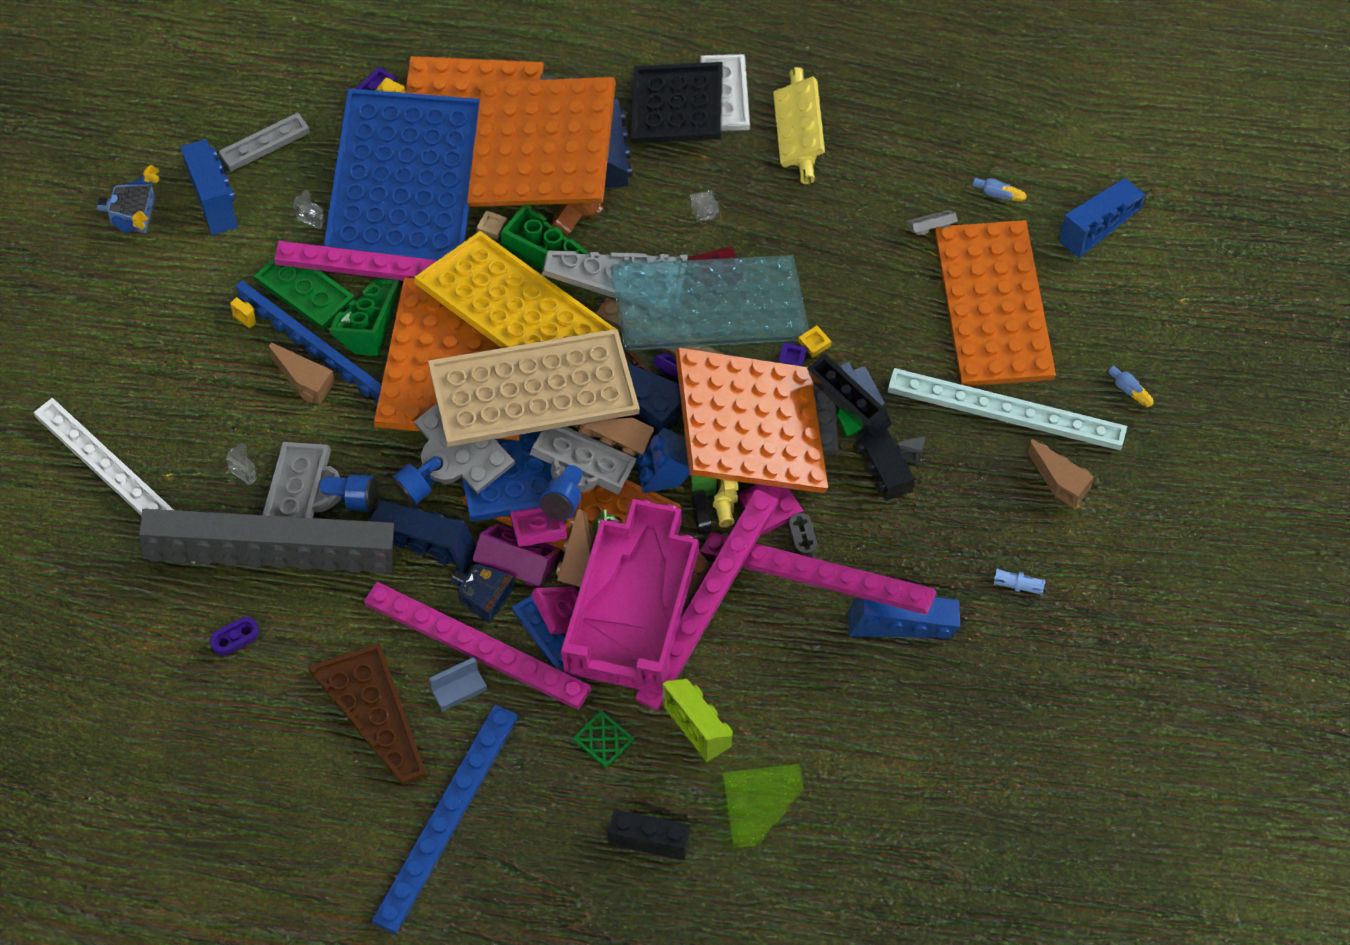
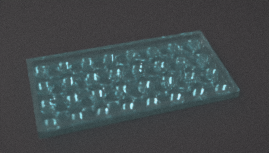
[611,255,809,350]

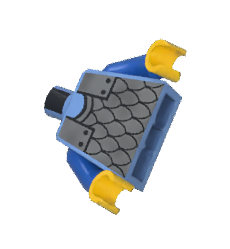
[97,165,159,234]

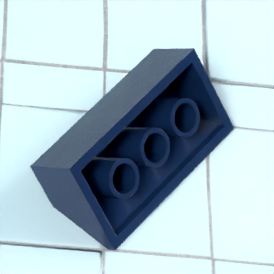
[605,98,632,188]

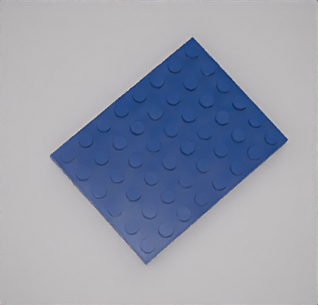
[324,88,480,260]

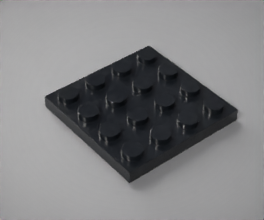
[631,62,724,144]

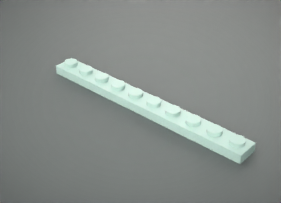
[888,368,1127,451]

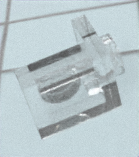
[293,190,325,229]
[690,190,719,222]
[226,442,257,486]

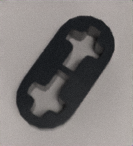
[692,490,711,534]

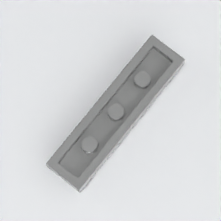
[218,113,310,172]

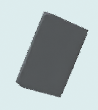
[898,437,926,463]

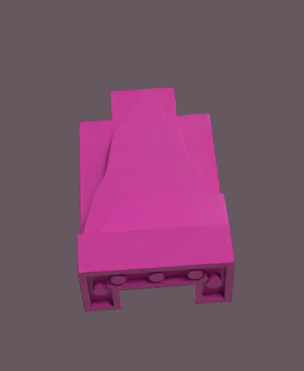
[561,499,699,695]

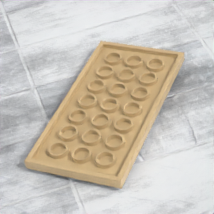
[428,329,640,447]

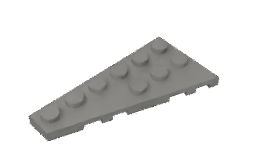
[542,251,688,317]

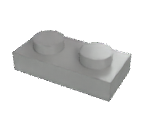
[906,210,958,235]

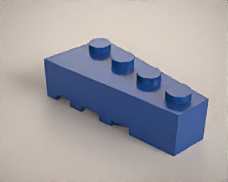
[180,139,238,235]
[1059,178,1145,258]
[848,597,960,639]

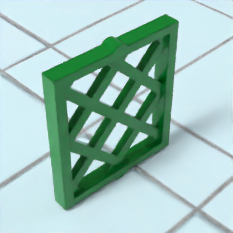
[572,710,635,769]

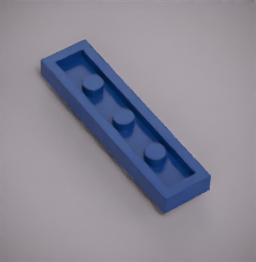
[512,596,581,679]

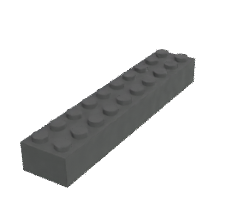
[139,509,394,574]

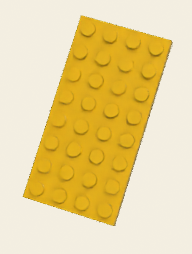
[414,231,616,348]

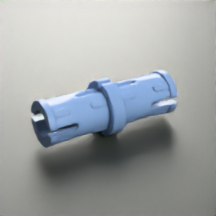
[994,569,1046,595]

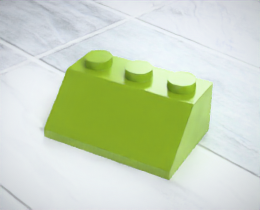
[662,679,733,762]

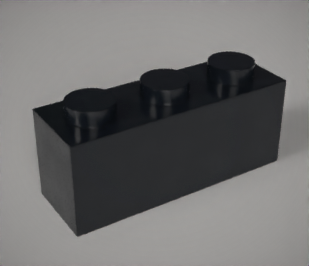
[854,429,915,501]
[608,809,691,861]

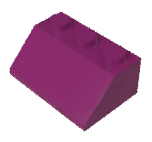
[473,523,563,587]

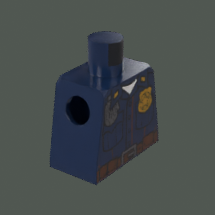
[451,564,514,624]

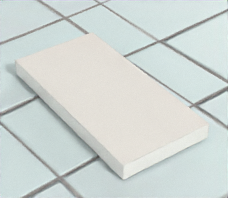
[700,54,750,131]

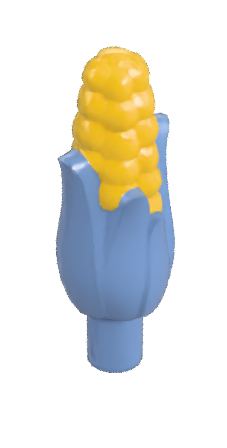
[973,178,1026,202]
[1108,366,1154,407]

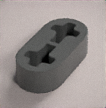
[789,513,817,557]

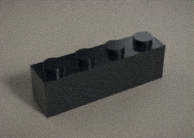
[807,353,892,439]

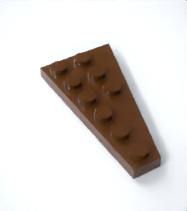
[307,643,427,785]

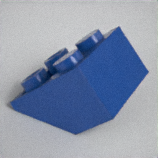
[636,427,690,493]

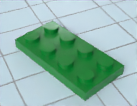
[254,257,355,331]

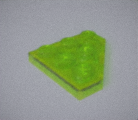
[723,764,803,848]

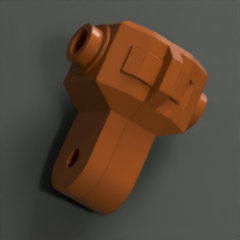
[549,203,603,237]

